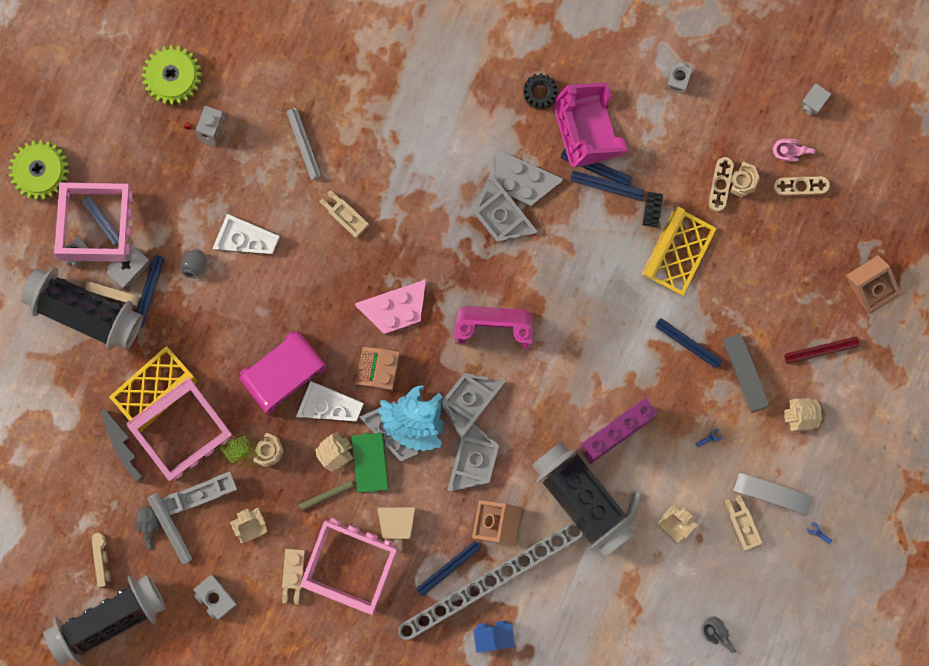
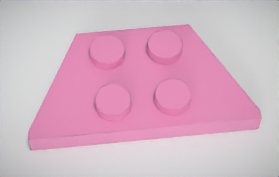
[355,280,426,335]

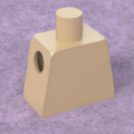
[378,507,415,551]

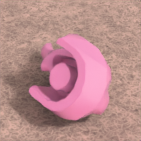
[772,139,816,162]

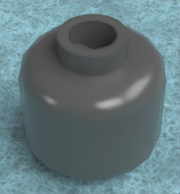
[180,249,208,279]

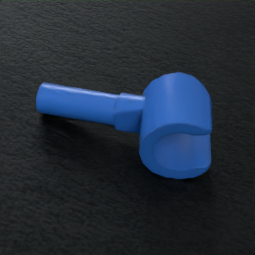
[696,429,723,447]
[807,522,832,544]

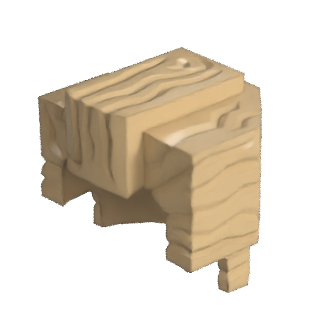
[730,162,760,197]
[784,398,822,431]
[315,432,354,472]
[253,433,284,468]
[658,505,698,543]
[230,508,268,543]

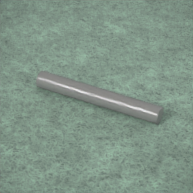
[619,492,643,548]

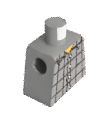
[196,106,227,147]

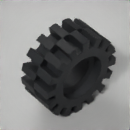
[523,73,558,110]
[642,192,663,228]

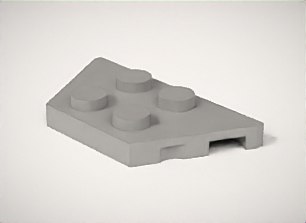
[495,149,563,207]
[473,174,538,242]
[442,373,506,439]
[448,424,499,491]

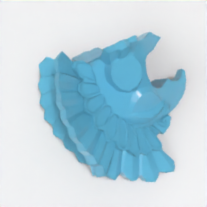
[378,386,444,452]

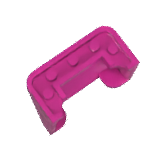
[554,83,628,167]
[454,306,533,349]
[239,331,328,415]

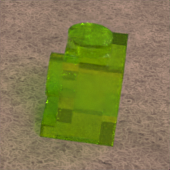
[220,435,251,464]

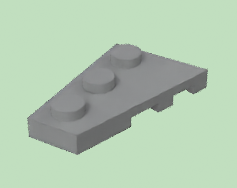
[360,401,418,462]

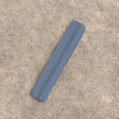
[82,197,119,246]

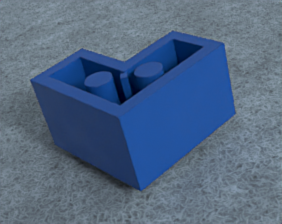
[473,620,515,653]

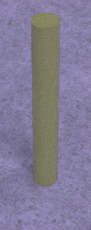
[298,480,354,511]

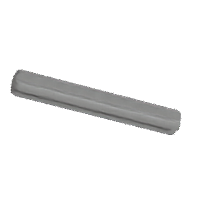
[287,108,321,180]
[148,493,192,564]

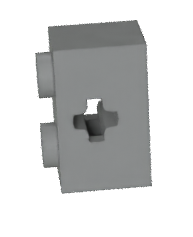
[106,245,151,291]

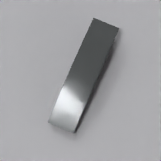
[722,333,769,413]
[101,408,145,483]

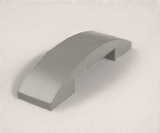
[160,471,237,516]
[733,473,813,516]

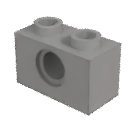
[193,574,238,620]

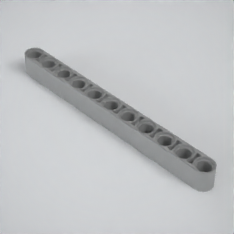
[398,523,583,640]

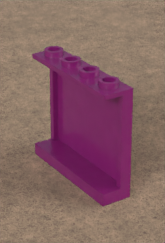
[579,398,658,464]

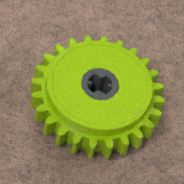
[141,45,202,106]
[8,140,70,201]

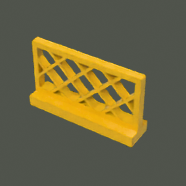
[641,207,717,296]
[109,346,198,432]

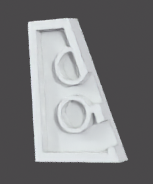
[213,214,280,254]
[296,381,364,421]

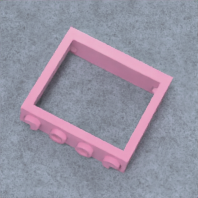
[54,183,133,262]
[127,377,232,481]
[300,518,399,615]

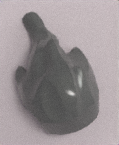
[136,506,160,550]
[702,617,736,653]

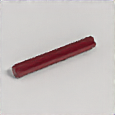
[784,337,860,364]

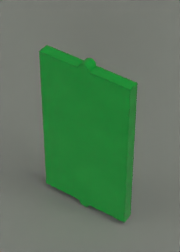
[352,432,389,493]

